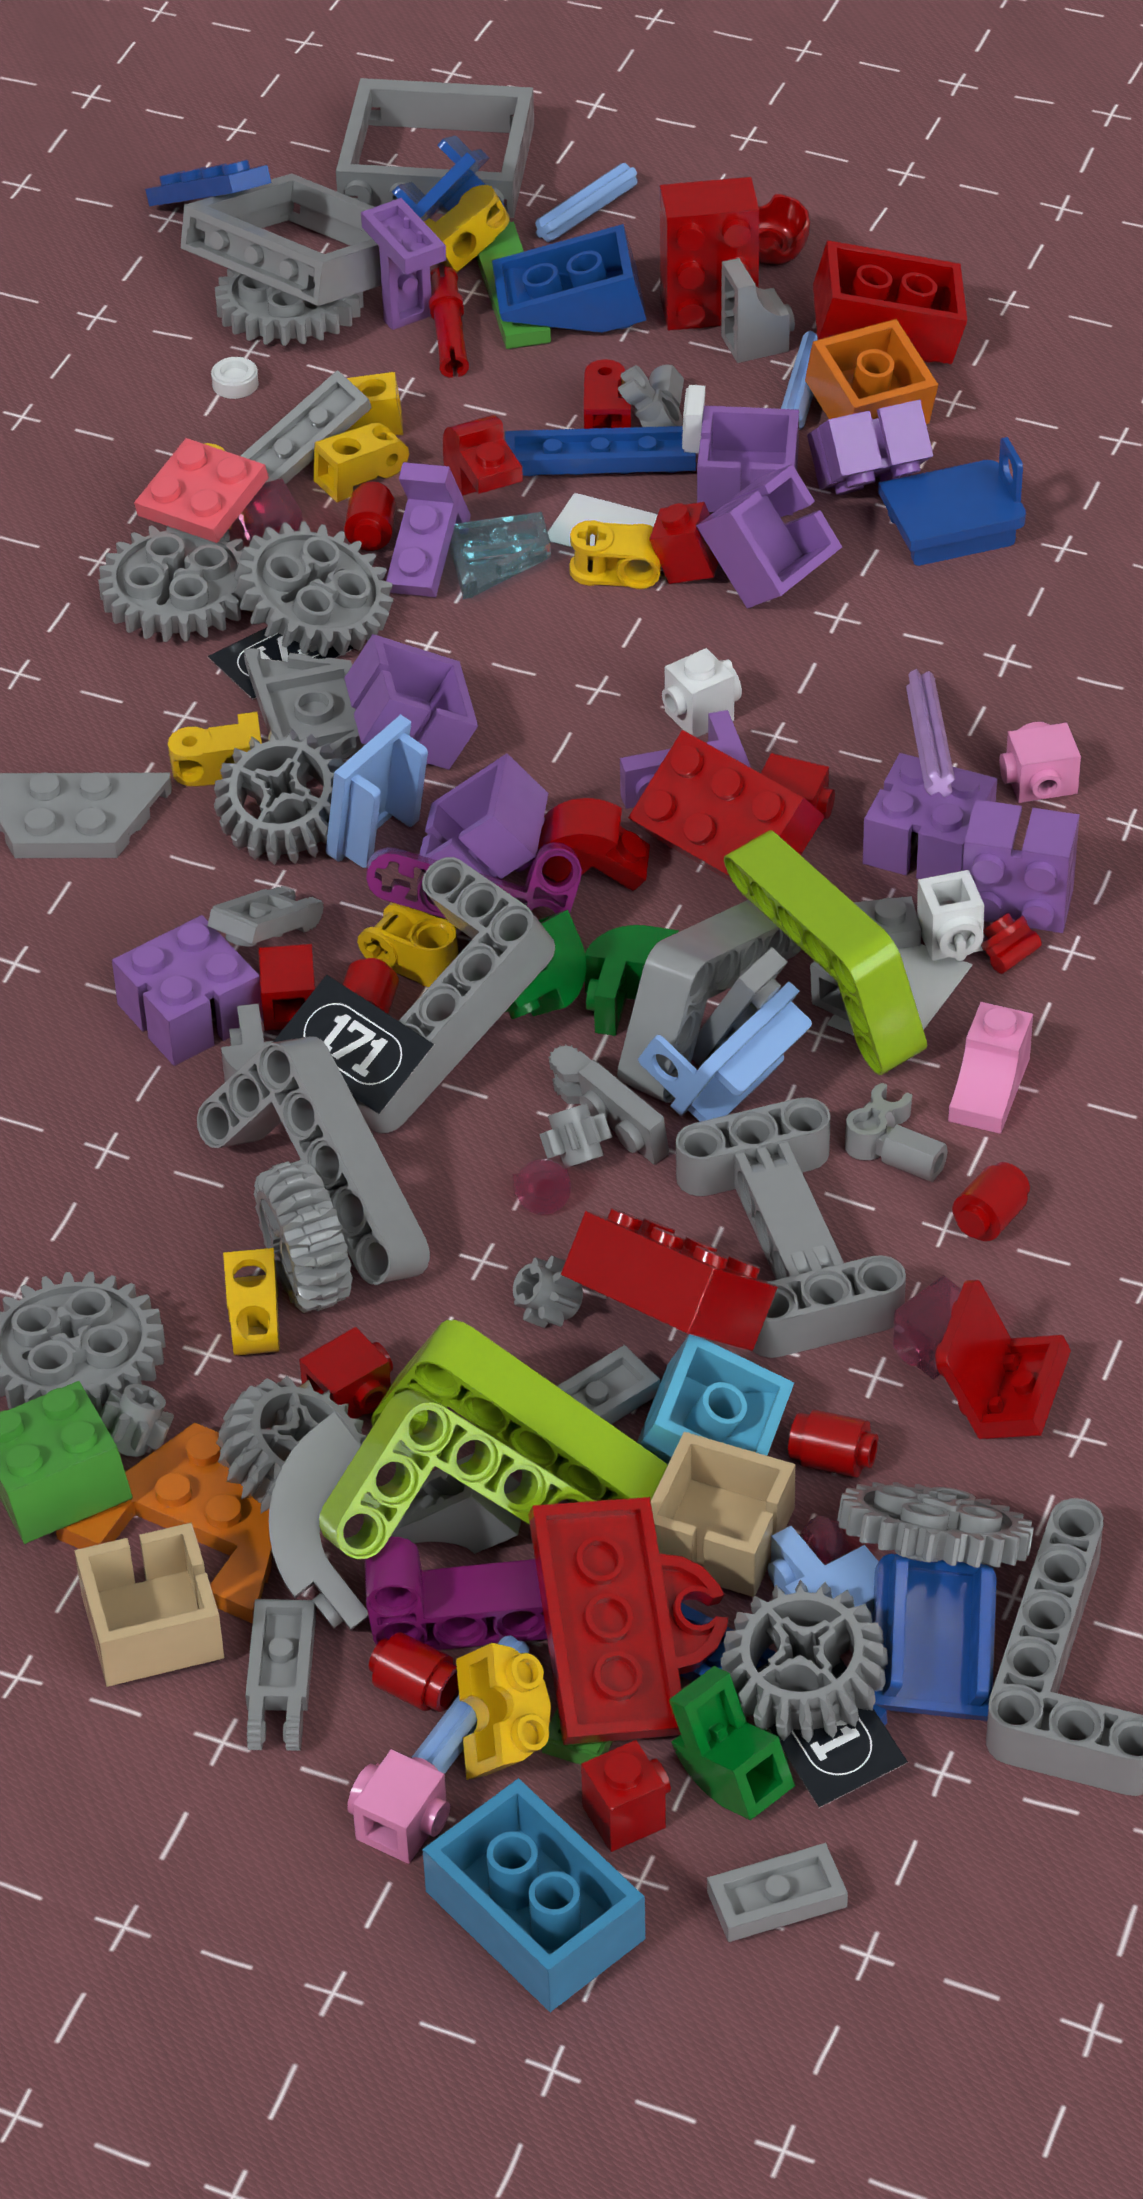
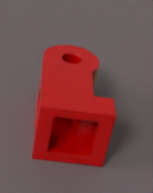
[584,359,631,429]

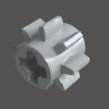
[539,1103,612,1168]
[513,1255,583,1328]
[100,1384,174,1457]

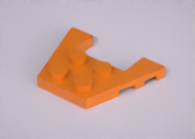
[56,1422,273,1624]

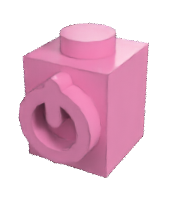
[999,722,1081,803]
[347,1749,450,1864]

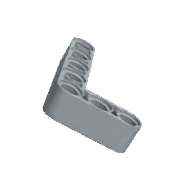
[354,857,555,1133]
[617,900,801,1103]
[197,1036,430,1285]
[986,1498,1143,1796]

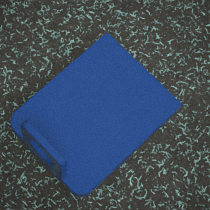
[392,136,504,221]
[878,437,1026,566]
[872,1554,997,1721]

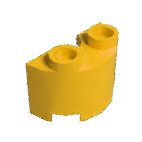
[456,1643,551,1780]

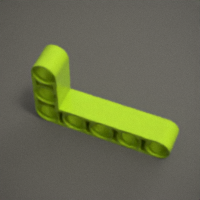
[724,830,928,1075]
[371,1320,668,1501]
[319,1390,595,1559]

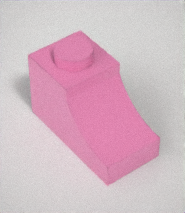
[948,1002,1033,1134]

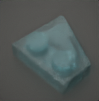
[449,512,551,599]

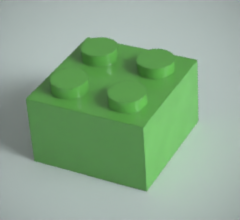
[0,1381,133,1544]

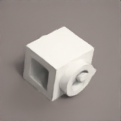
[662,648,742,737]
[917,870,984,961]

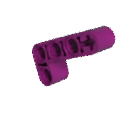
[366,842,582,919]
[365,1537,547,1650]

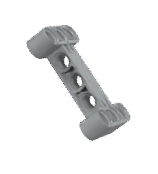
[676,1097,906,1358]

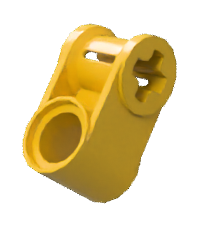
[569,520,661,589]
[357,902,459,987]

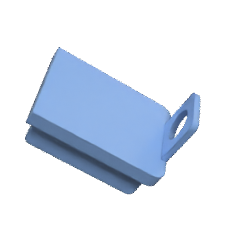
[326,714,428,868]
[638,981,812,1122]

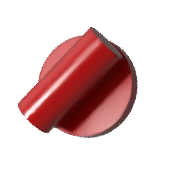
[981,912,1042,974]

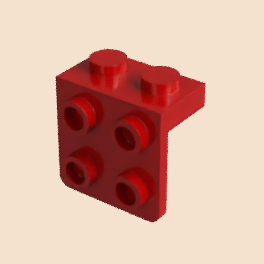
[935,1280,1071,1439]

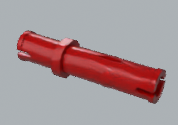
[429,267,469,378]

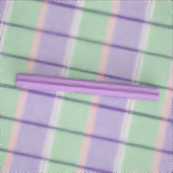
[906,669,955,797]

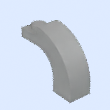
[269,1412,369,1631]

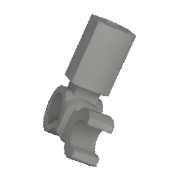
[618,365,684,427]
[844,1083,948,1182]

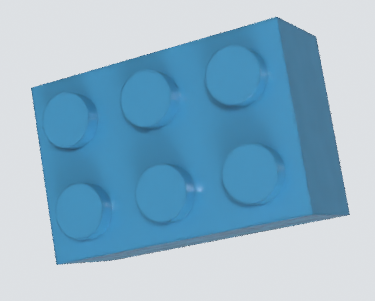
[422,1778,646,2012]

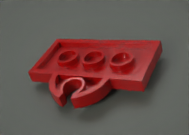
[528,1497,728,1745]

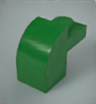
[505,910,586,1019]
[585,925,679,1036]
[669,1666,795,1820]

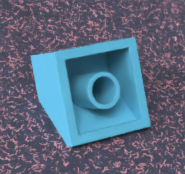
[637,1334,794,1465]

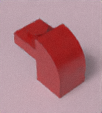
[443,415,523,496]
[530,798,650,891]

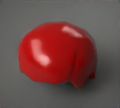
[759,194,810,264]

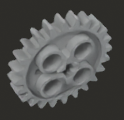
[215,268,364,346]
[234,521,393,657]
[98,525,243,642]
[0,1272,166,1416]
[837,1482,1034,1568]

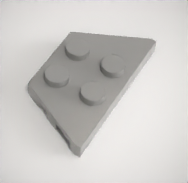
[244,648,365,783]
[0,772,172,858]

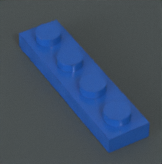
[145,160,272,207]
[505,426,696,477]

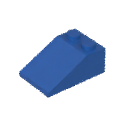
[492,224,647,333]

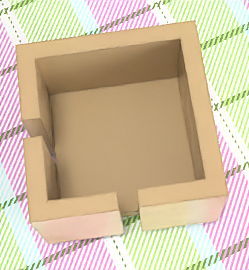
[651,1432,796,1597]
[74,1522,224,1687]

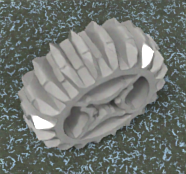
[214,729,344,865]
[253,1159,353,1313]
[216,1376,367,1514]
[721,1580,888,1743]

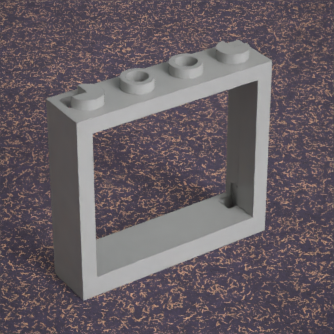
[336,78,534,218]
[180,173,382,306]

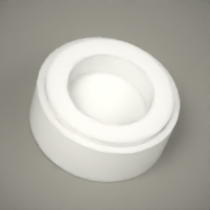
[211,357,259,399]

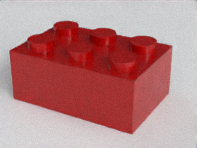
[659,177,760,331]
[813,240,968,364]
[628,730,825,884]
[560,1208,778,1351]

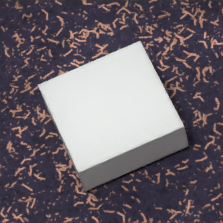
[682,385,705,453]

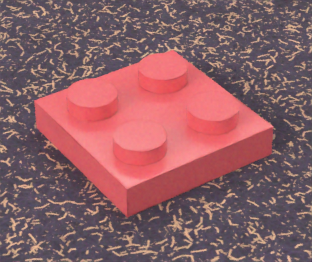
[134,438,269,543]

